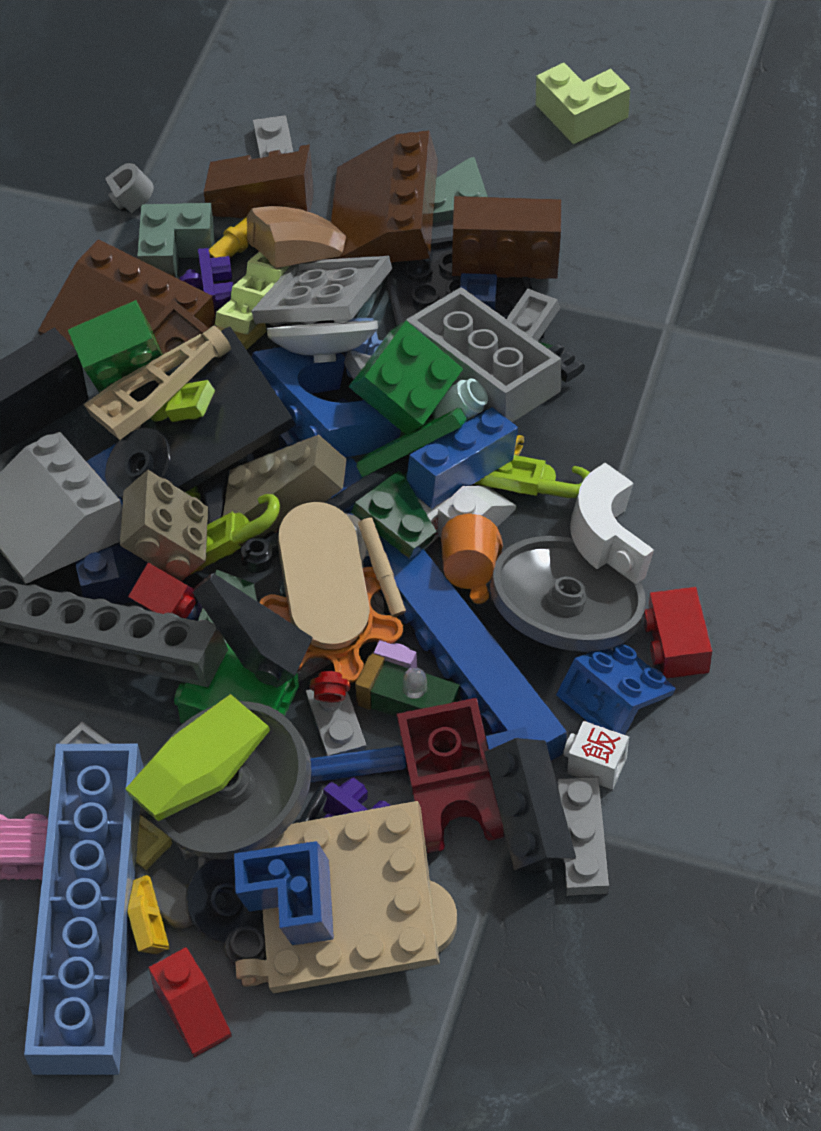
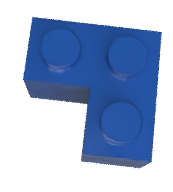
[234,841,334,946]

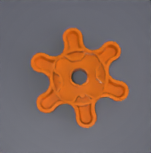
[260,567,403,683]

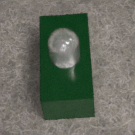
[370,661,460,717]

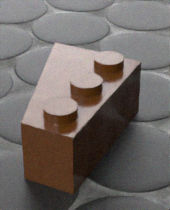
[204,144,314,218]

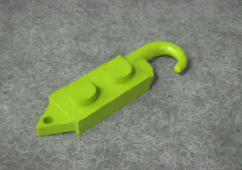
[474,455,590,498]
[188,494,280,576]

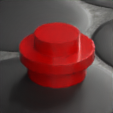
[310,671,350,703]

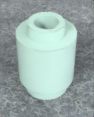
[432,378,488,422]

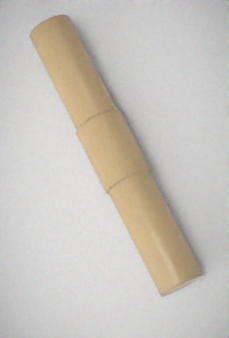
[358,518,406,617]

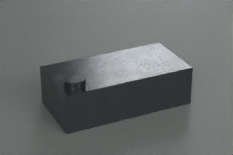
[0,328,89,455]

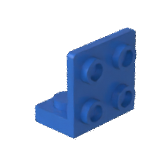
[556,644,676,735]

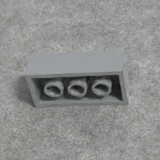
[406,287,561,422]

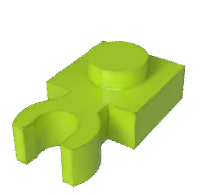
[150,380,215,422]

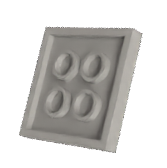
[251,256,392,326]

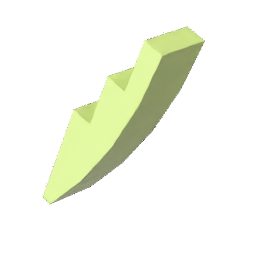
[215,252,291,335]

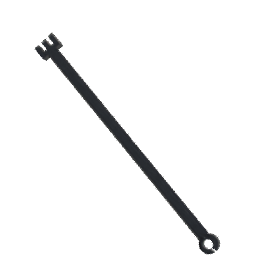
[241,343,585,573]

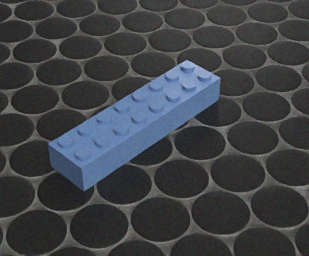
[24,744,144,1075]

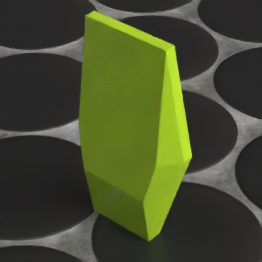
[125,694,270,821]

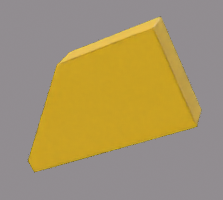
[127,875,169,954]

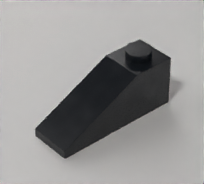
[193,573,313,688]

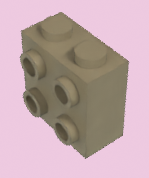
[120,470,208,581]

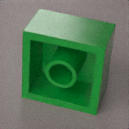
[68,300,163,393]
[349,320,463,434]

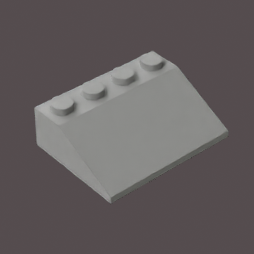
[0,432,122,584]

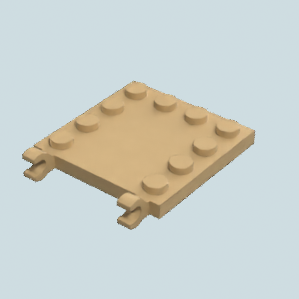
[235,801,440,993]

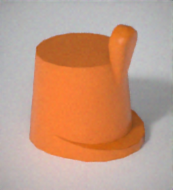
[441,513,503,604]

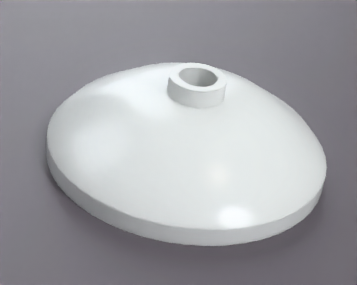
[267,321,378,363]

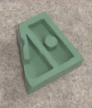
[433,157,488,223]

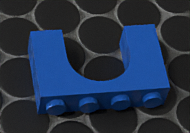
[252,347,401,457]

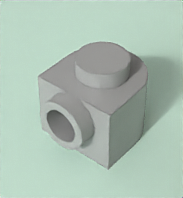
[105,163,153,213]

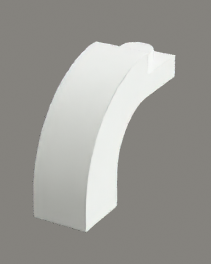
[570,463,654,584]

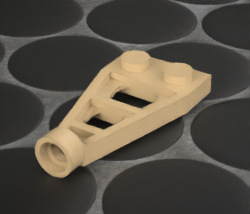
[84,326,231,440]

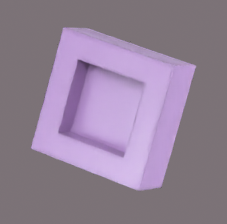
[374,640,417,670]

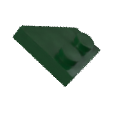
[351,471,436,559]

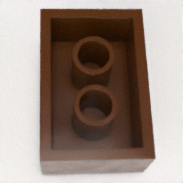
[452,196,561,279]

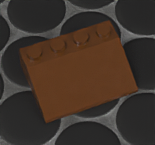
[328,130,438,263]
[38,239,215,348]

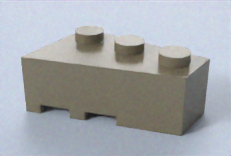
[223,434,346,547]

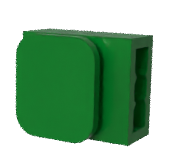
[174,643,299,724]

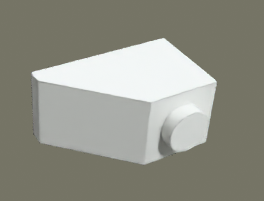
[438,486,516,538]

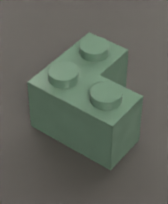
[137,203,215,278]

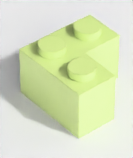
[536,63,630,144]

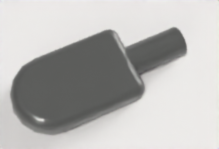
[135,863,193,929]

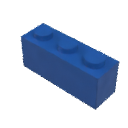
[407,407,518,509]

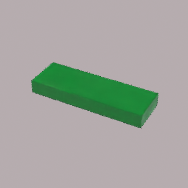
[356,407,467,477]

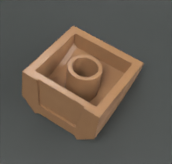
[247,206,346,268]

